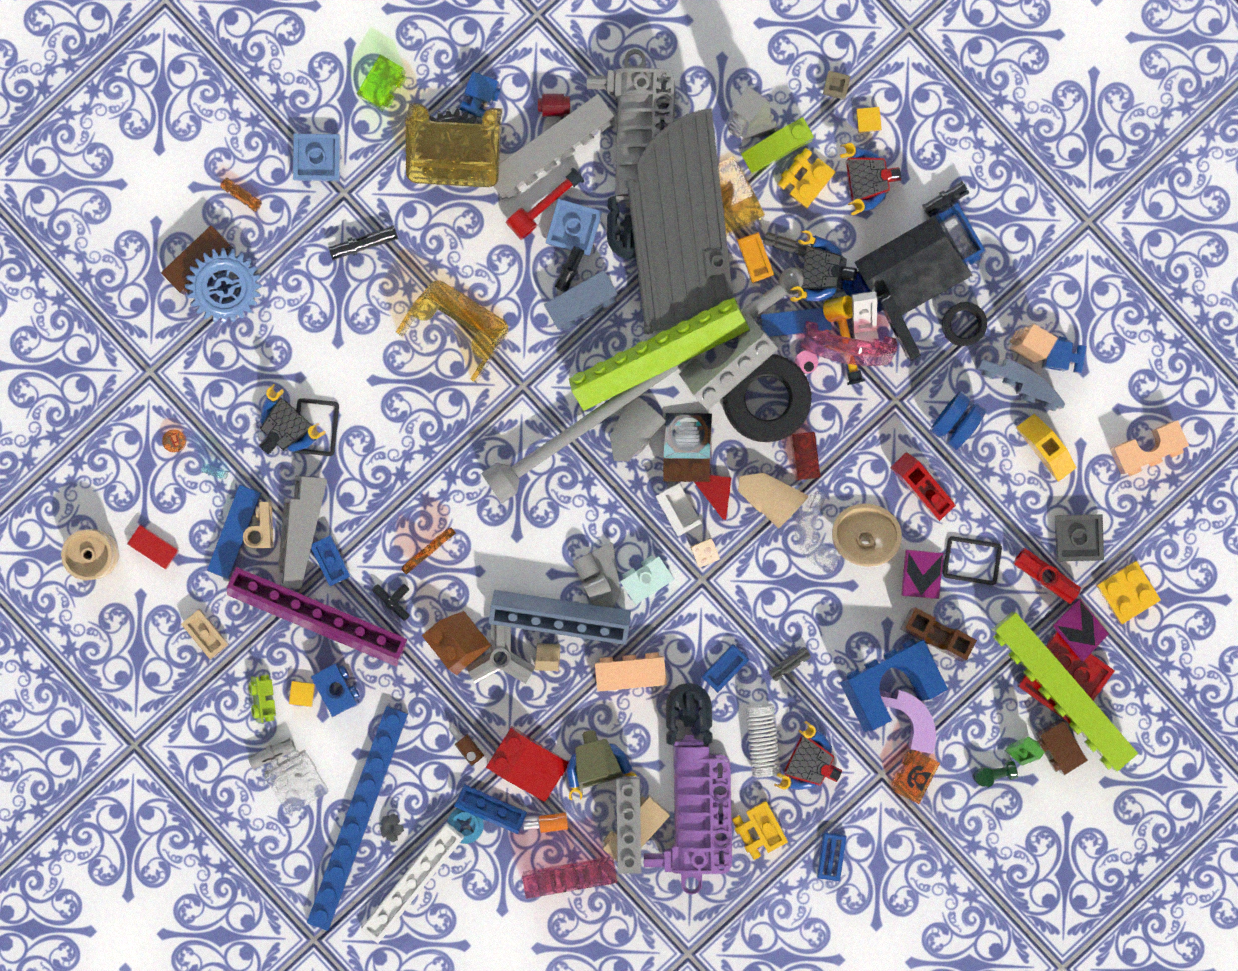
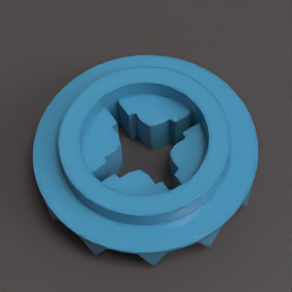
[447,808,484,844]

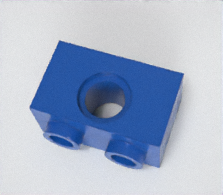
[311,662,360,717]

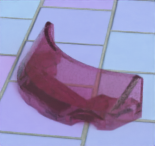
[800,321,898,366]

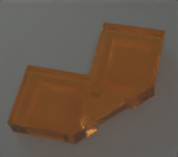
[401,527,456,575]

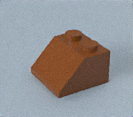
[422,611,492,675]

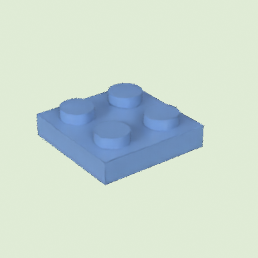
[293,134,341,181]
[545,199,602,257]

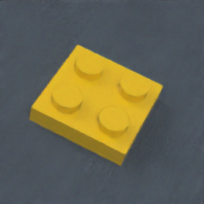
[1096,561,1161,624]

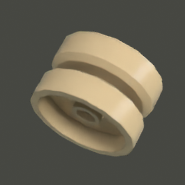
[61,529,119,581]

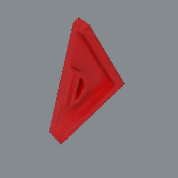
[694,475,732,520]

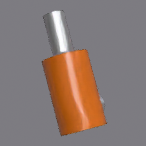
[523,812,568,833]

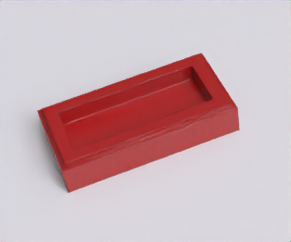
[127,525,179,569]

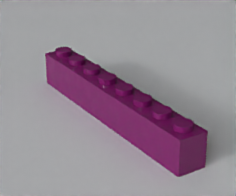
[226,567,407,667]

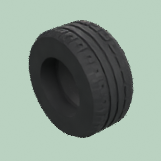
[723,354,812,442]

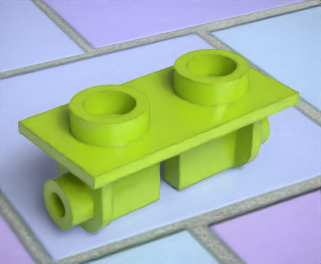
[248,675,276,723]

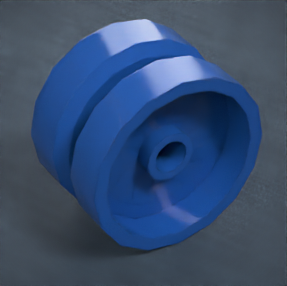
[930,391,987,450]

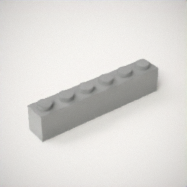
[486,94,614,199]

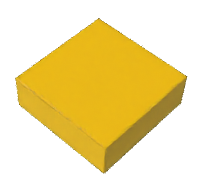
[856,107,882,133]
[289,681,315,707]

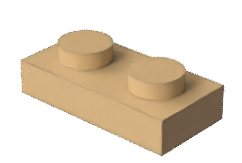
[181,609,229,660]

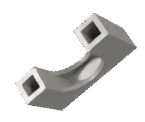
[679,313,778,410]

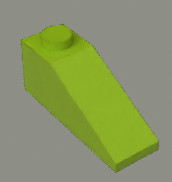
[741,117,814,174]

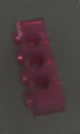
[522,856,618,899]

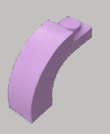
[880,688,936,754]

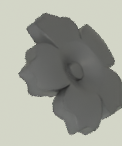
[380,813,404,842]

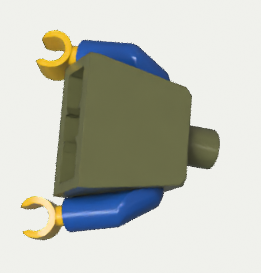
[566,730,637,800]

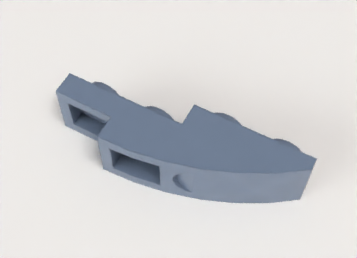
[976,358,1065,411]

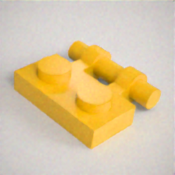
[777,148,836,209]
[732,800,788,860]

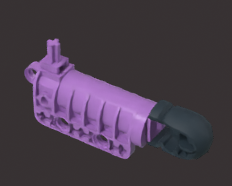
[644,683,732,895]

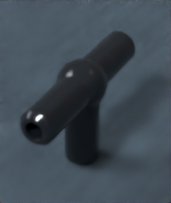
[372,584,410,621]

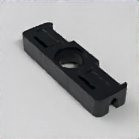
[877,292,921,361]

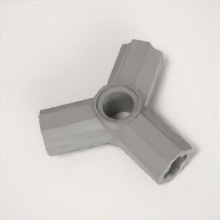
[466,624,535,684]

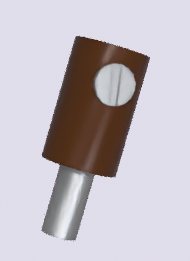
[448,724,485,766]

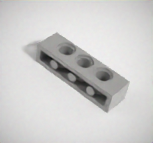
[616,776,641,874]

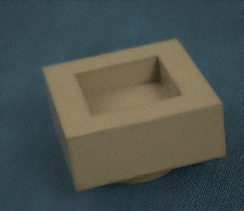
[822,71,851,100]

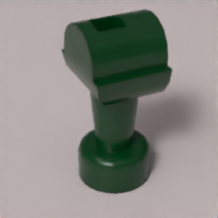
[973,761,1018,788]

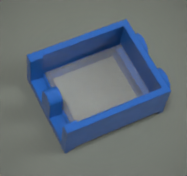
[938,203,986,265]

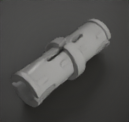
[248,738,296,770]

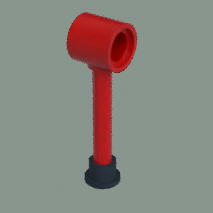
[505,167,585,240]

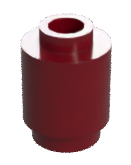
[538,94,570,117]

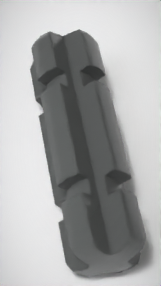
[763,232,808,257]
[769,647,811,681]

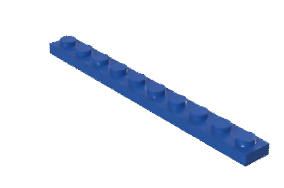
[307,706,409,931]

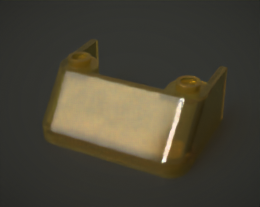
[396,281,509,384]

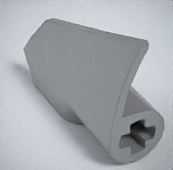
[610,396,666,462]
[572,542,621,608]

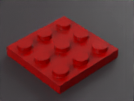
[1017,630,1115,724]

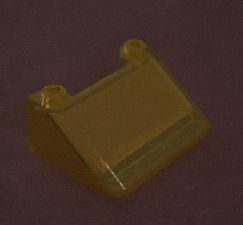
[405,103,502,187]

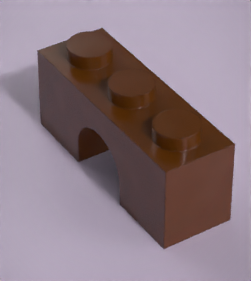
[900,607,977,662]

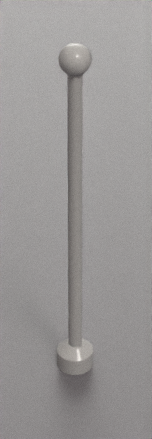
[481,267,803,503]

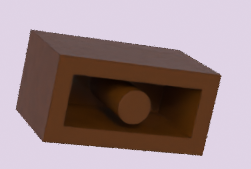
[1036,719,1088,775]

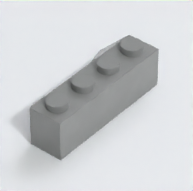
[727,86,779,139]

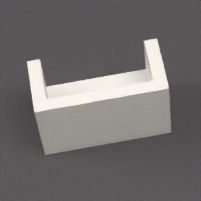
[655,483,702,536]

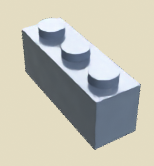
[544,270,618,331]

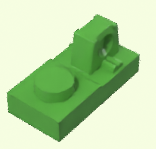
[1005,737,1045,766]

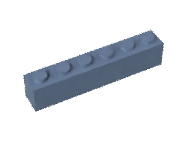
[489,590,631,645]

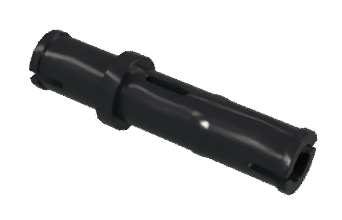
[328,225,398,261]

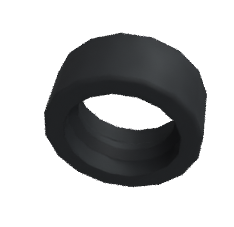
[942,302,987,346]

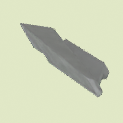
[279,476,327,589]

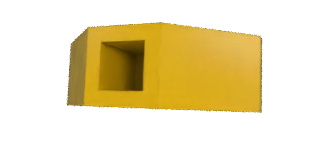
[1015,414,1076,482]

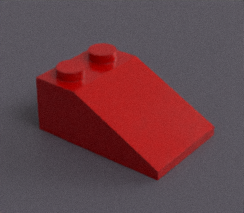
[486,726,569,802]

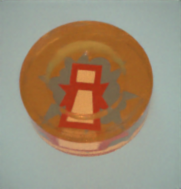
[162,429,187,453]

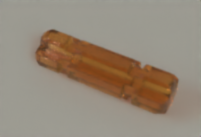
[220,177,262,212]

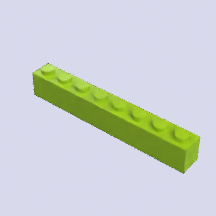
[569,297,750,411]
[991,611,1139,772]

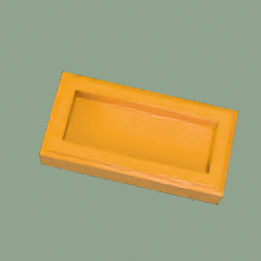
[737,232,774,283]

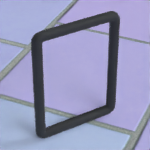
[295,398,339,456]
[943,536,1002,585]

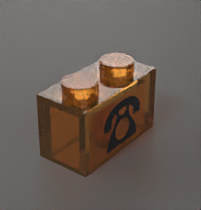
[891,750,940,804]

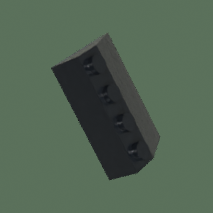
[854,215,973,316]

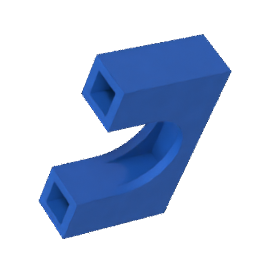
[840,639,948,732]

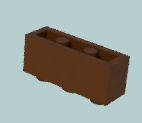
[161,225,234,295]

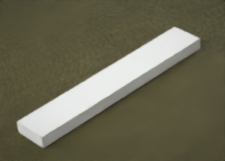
[360,822,464,943]

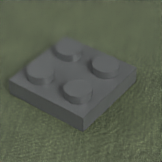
[1055,514,1104,562]

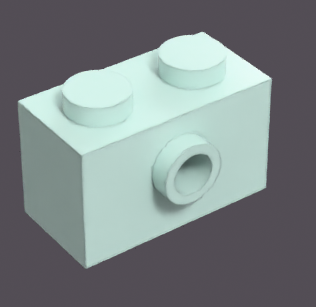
[620,555,674,605]

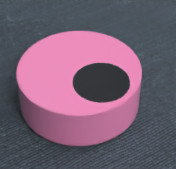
[794,350,818,374]

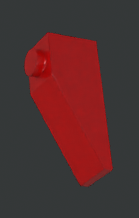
[890,452,956,521]

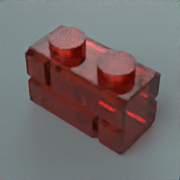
[790,432,821,481]

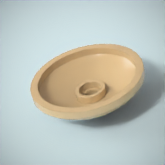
[832,503,902,567]

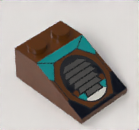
[663,413,712,482]

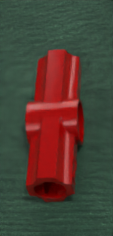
[1013,548,1082,604]

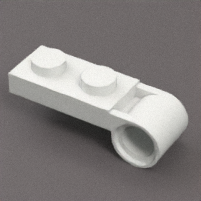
[852,292,879,352]

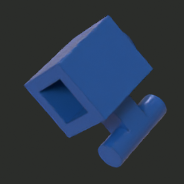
[459,71,502,119]
[1041,336,1087,374]

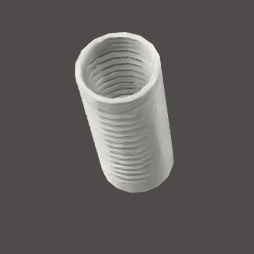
[745,704,781,777]

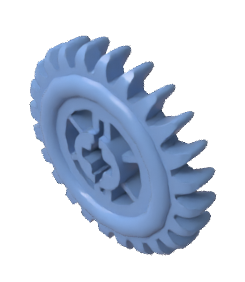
[185,248,262,323]

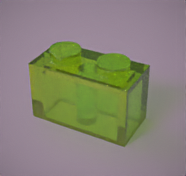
[356,54,407,112]

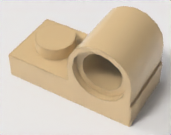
[243,502,274,548]
[535,643,560,671]

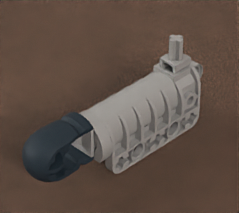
[587,49,675,259]

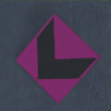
[901,550,944,599]
[1053,599,1109,661]

